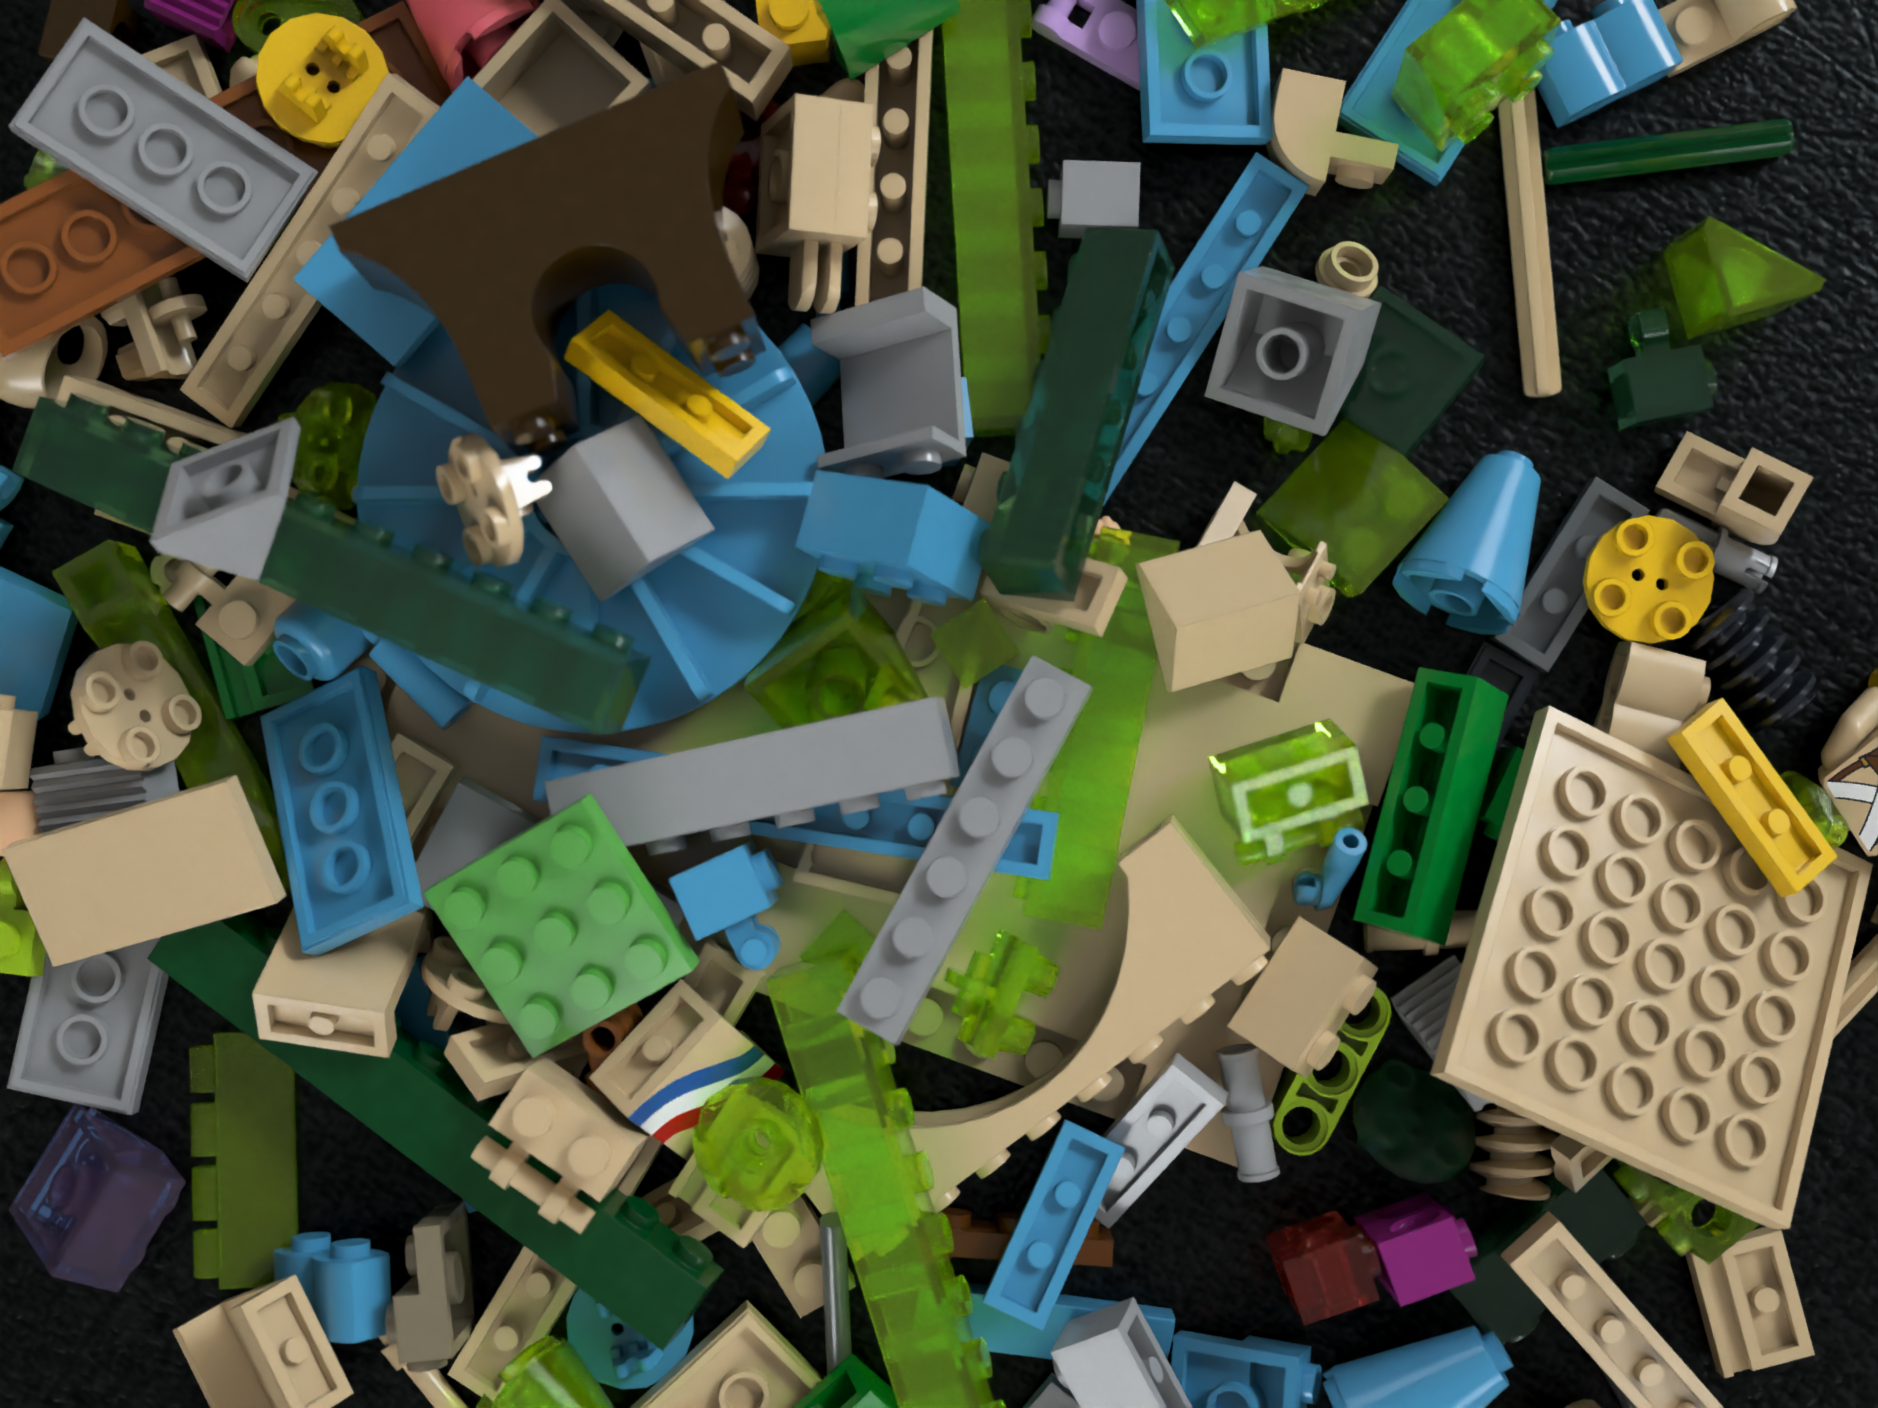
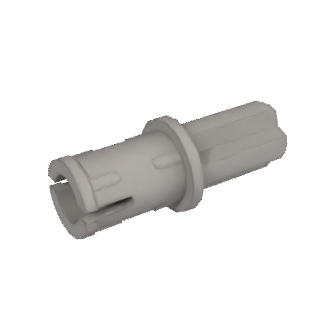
[1655,508,1778,594]

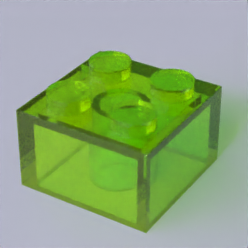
[1391,0,1562,152]

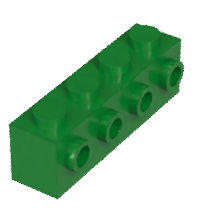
[1353,667,1509,946]

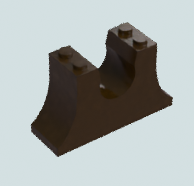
[329,60,766,457]

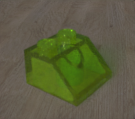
[1256,419,1449,598]
[744,580,929,730]

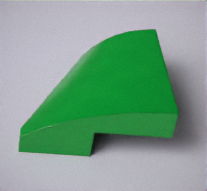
[814,0,961,80]

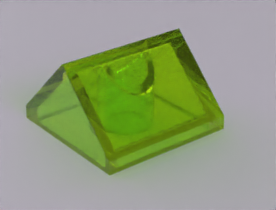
[1663,216,1826,340]

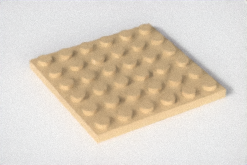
[1430,705,1873,1230]

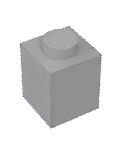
[1047,160,1141,240]

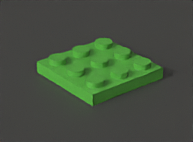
[423,793,700,1058]

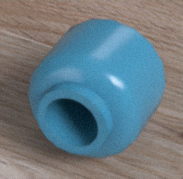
[273,585,371,681]

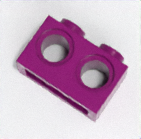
[1354,1192,1478,1307]

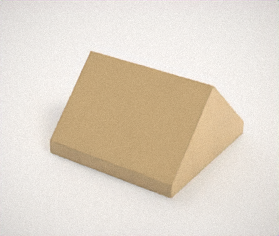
[1135,530,1301,692]

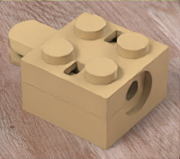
[755,94,881,314]

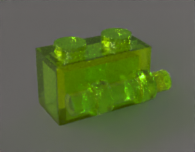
[1207,718,1369,868]

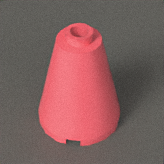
[405,0,542,93]

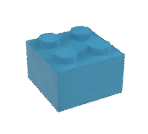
[795,470,993,606]

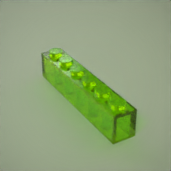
[1012,526,1180,930]

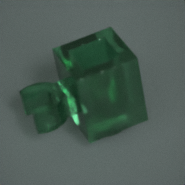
[1607,307,1717,430]

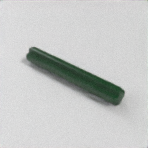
[1541,118,1795,185]

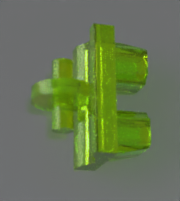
[943,929,1060,1059]

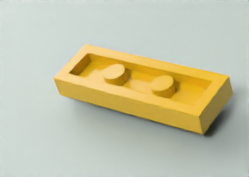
[564,310,771,479]
[1666,697,1838,898]

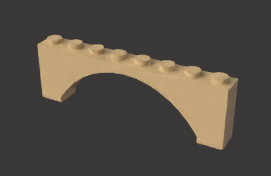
[786,814,1271,1259]

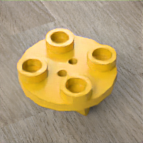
[256,13,389,149]
[1583,515,1715,644]

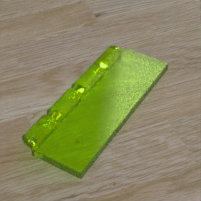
[189,1032,298,1289]

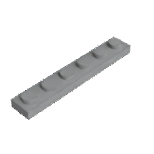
[836,655,1093,1045]

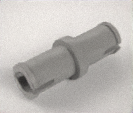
[1216,1044,1280,1183]

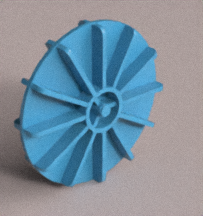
[352,284,825,733]

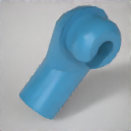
[1293,827,1367,911]

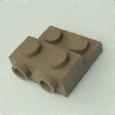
[385,1200,478,1372]

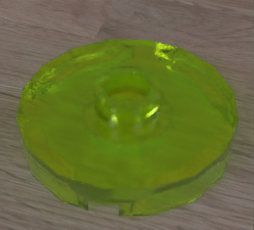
[692,1076,824,1212]

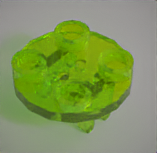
[278,381,378,510]

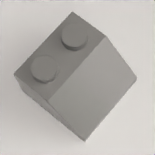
[1204,266,1382,436]

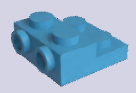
[1171,1330,1322,1408]

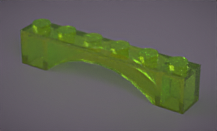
[52,540,291,911]

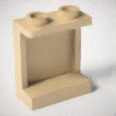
[252,905,435,1058]

